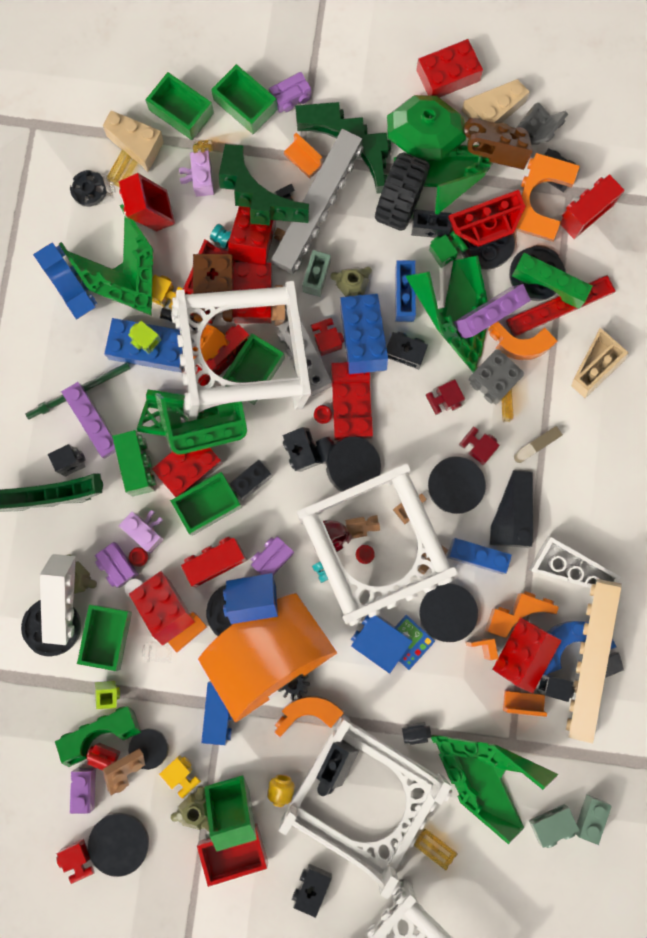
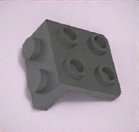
[516,102,568,145]
[469,349,524,405]

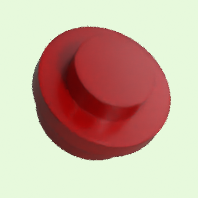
[313,405,332,424]
[355,545,375,564]
[129,547,148,567]

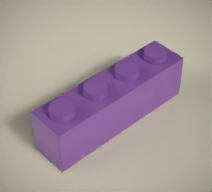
[454,284,531,338]
[61,382,116,459]

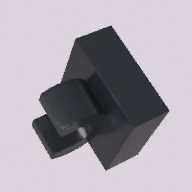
[274,183,295,201]

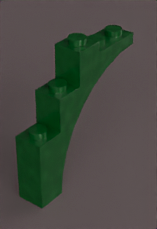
[295,102,391,194]
[219,144,309,225]
[0,473,103,512]

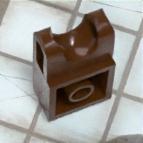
[464,118,533,170]
[193,254,234,322]

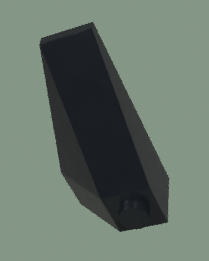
[489,470,533,548]

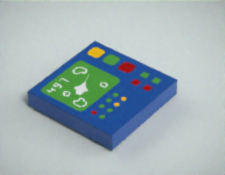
[395,615,435,670]

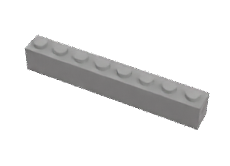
[271,129,364,275]

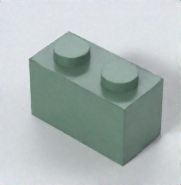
[302,250,331,297]
[575,794,612,845]
[529,804,580,848]

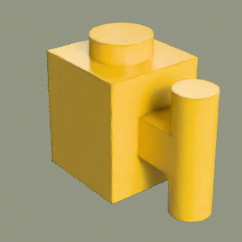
[152,275,183,309]
[159,755,201,799]

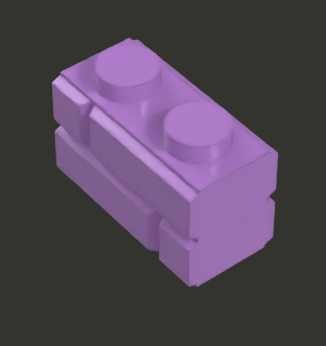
[269,72,311,113]
[251,536,294,576]
[95,542,138,588]
[70,768,96,814]

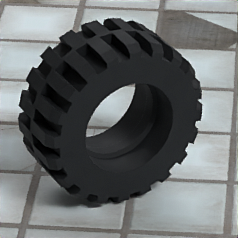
[375,152,430,231]

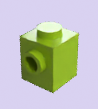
[128,321,161,354]
[95,681,120,709]

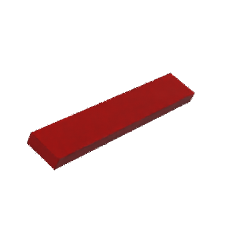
[506,275,616,337]

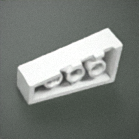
[529,537,621,588]
[40,554,76,645]

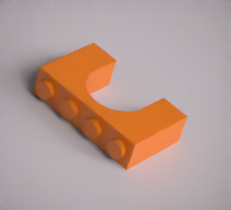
[515,153,580,242]

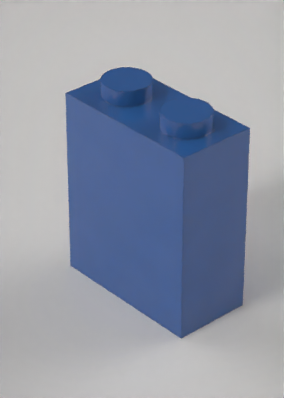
[223,573,278,624]
[350,614,413,674]

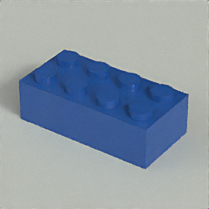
[340,294,388,374]
[104,318,183,373]

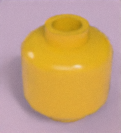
[267,774,295,807]

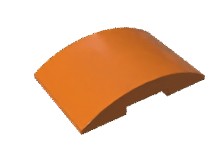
[198,593,337,723]

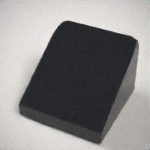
[605,652,624,678]

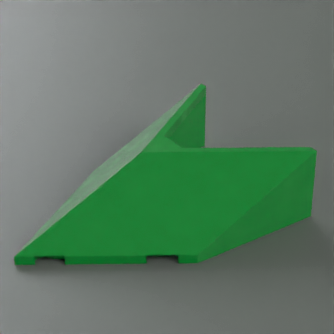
[394,145,493,215]
[59,204,153,316]
[405,256,488,373]
[431,735,558,845]

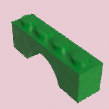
[512,253,593,309]
[55,706,141,767]

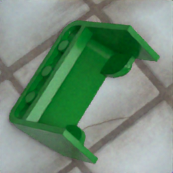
[155,376,247,454]

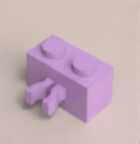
[179,151,214,197]
[119,510,164,553]

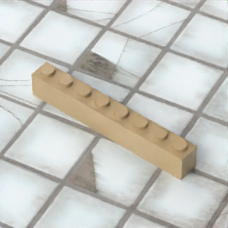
[566,579,622,743]

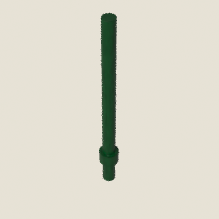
[25,362,131,420]

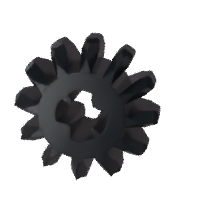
[278,674,310,700]

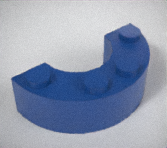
[33,242,98,320]
[543,621,617,676]

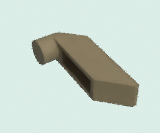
[514,426,563,463]

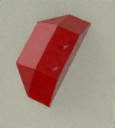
[448,189,526,247]

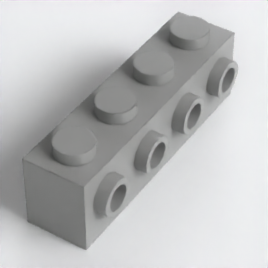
[277,320,332,396]

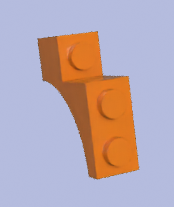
[485,591,559,638]

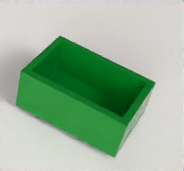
[211,64,278,134]
[145,72,214,140]
[222,333,285,405]
[112,430,157,497]
[170,472,242,536]
[77,605,132,671]
[205,775,257,851]

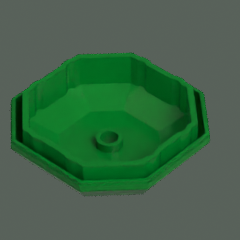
[387,95,466,161]

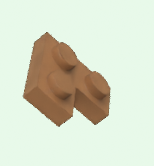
[271,285,285,326]
[103,749,145,796]

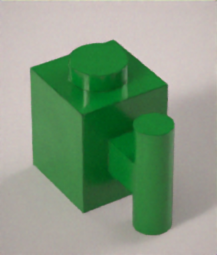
[429,231,468,268]

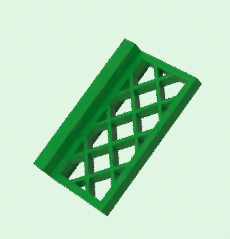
[137,389,218,436]

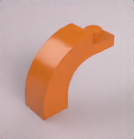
[488,321,557,360]
[274,696,344,737]

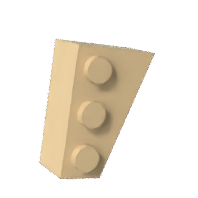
[462,79,530,129]
[103,110,164,172]
[571,328,629,398]

